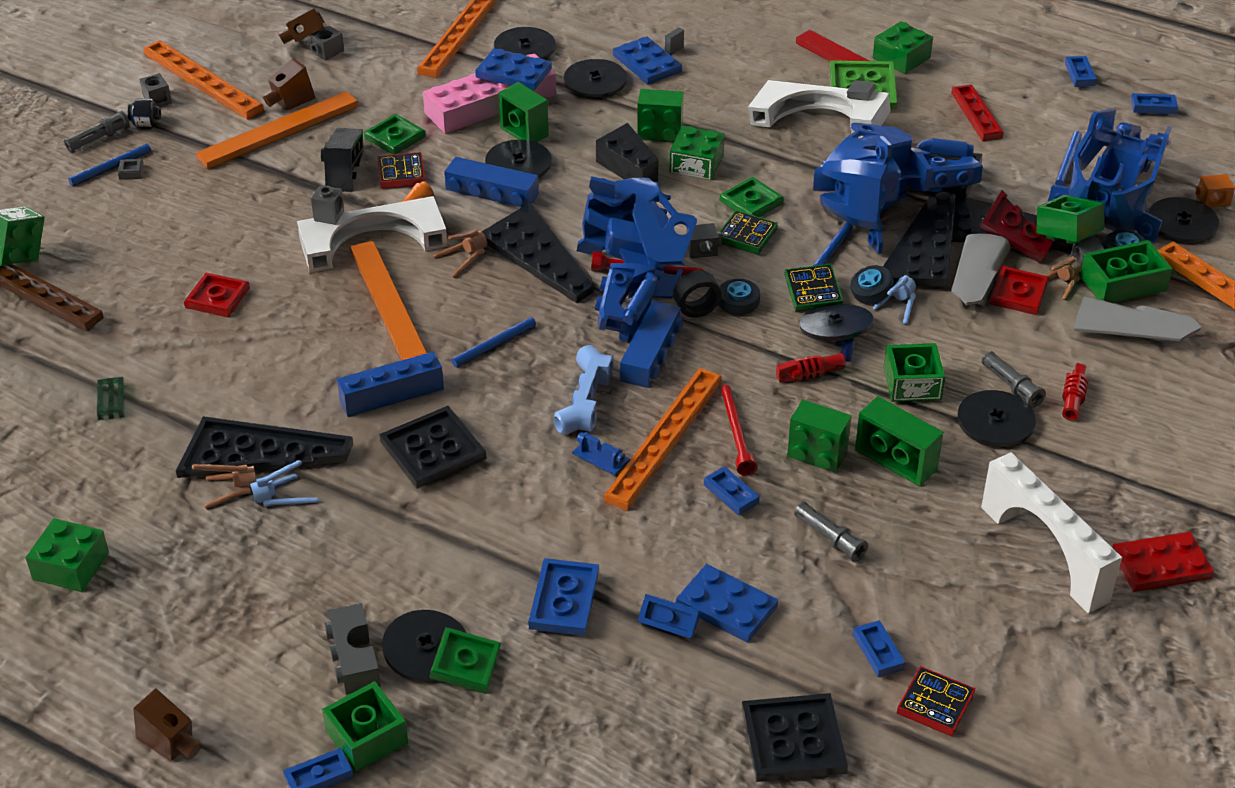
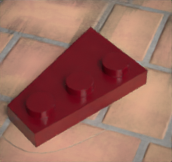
[979,190,1053,263]

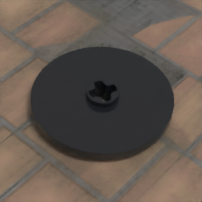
[494,27,555,60]
[564,59,627,98]
[485,139,552,178]
[1149,197,1219,243]
[799,304,874,341]
[957,390,1036,447]
[382,610,467,683]

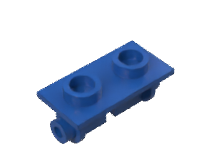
[572,432,630,476]

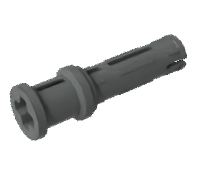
[64,110,130,152]
[981,351,1046,408]
[794,502,869,562]

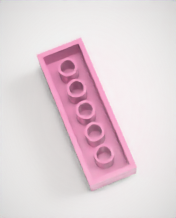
[423,53,557,134]

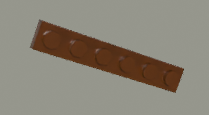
[0,264,104,331]

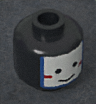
[128,98,161,127]

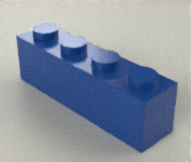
[444,157,539,207]
[620,301,684,388]
[337,351,444,417]

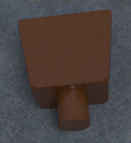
[278,8,327,44]
[263,58,316,110]
[133,688,201,760]

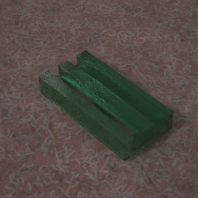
[97,377,125,420]

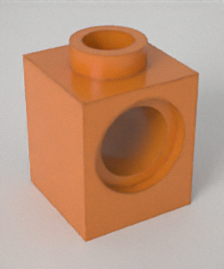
[1195,174,1235,207]

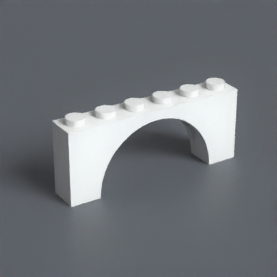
[748,80,891,138]
[297,196,448,273]
[981,452,1122,614]

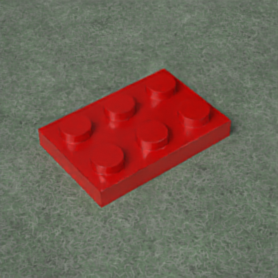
[1112,531,1214,592]

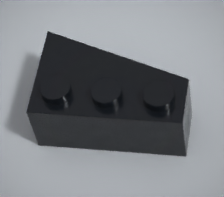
[596,123,659,182]
[321,128,364,192]

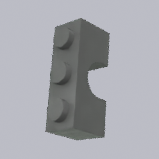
[324,603,381,694]

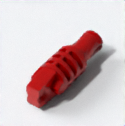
[776,353,846,383]
[1062,363,1089,421]

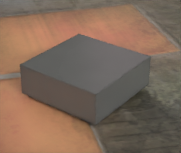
[665,27,684,55]
[847,80,875,100]
[118,159,144,180]

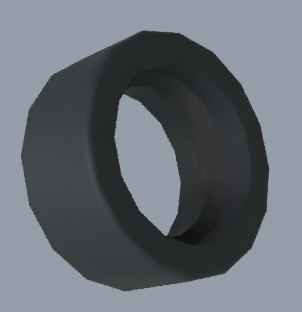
[673,270,722,318]

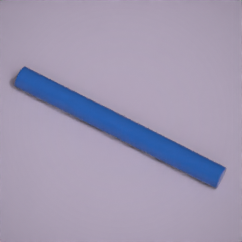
[1055,131,1082,186]
[68,144,151,186]
[813,222,853,266]
[451,317,536,367]

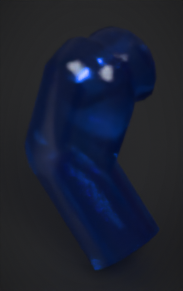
[835,338,855,362]

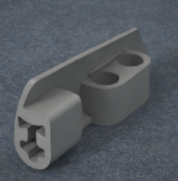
[951,234,1011,306]
[1073,296,1201,343]

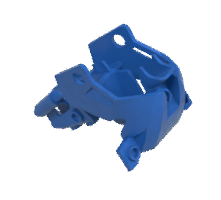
[1047,109,1172,243]
[813,123,983,254]
[576,176,697,342]

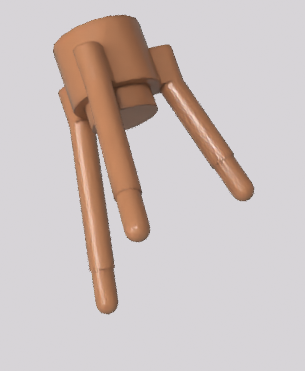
[433,229,487,278]
[1045,256,1082,300]
[192,464,256,509]

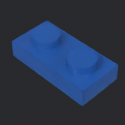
[1065,56,1097,88]
[1131,93,1178,115]
[704,466,760,516]
[638,594,701,638]
[853,620,906,678]
[283,748,353,788]

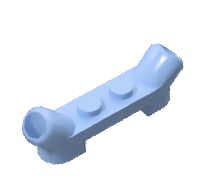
[554,345,614,435]

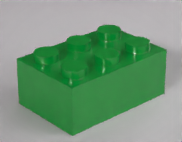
[1080,240,1172,303]
[855,396,944,487]

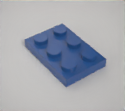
[613,36,682,85]
[475,48,552,91]
[528,558,599,636]
[676,563,778,643]

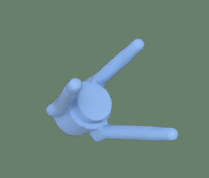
[873,275,916,325]
[250,460,319,508]

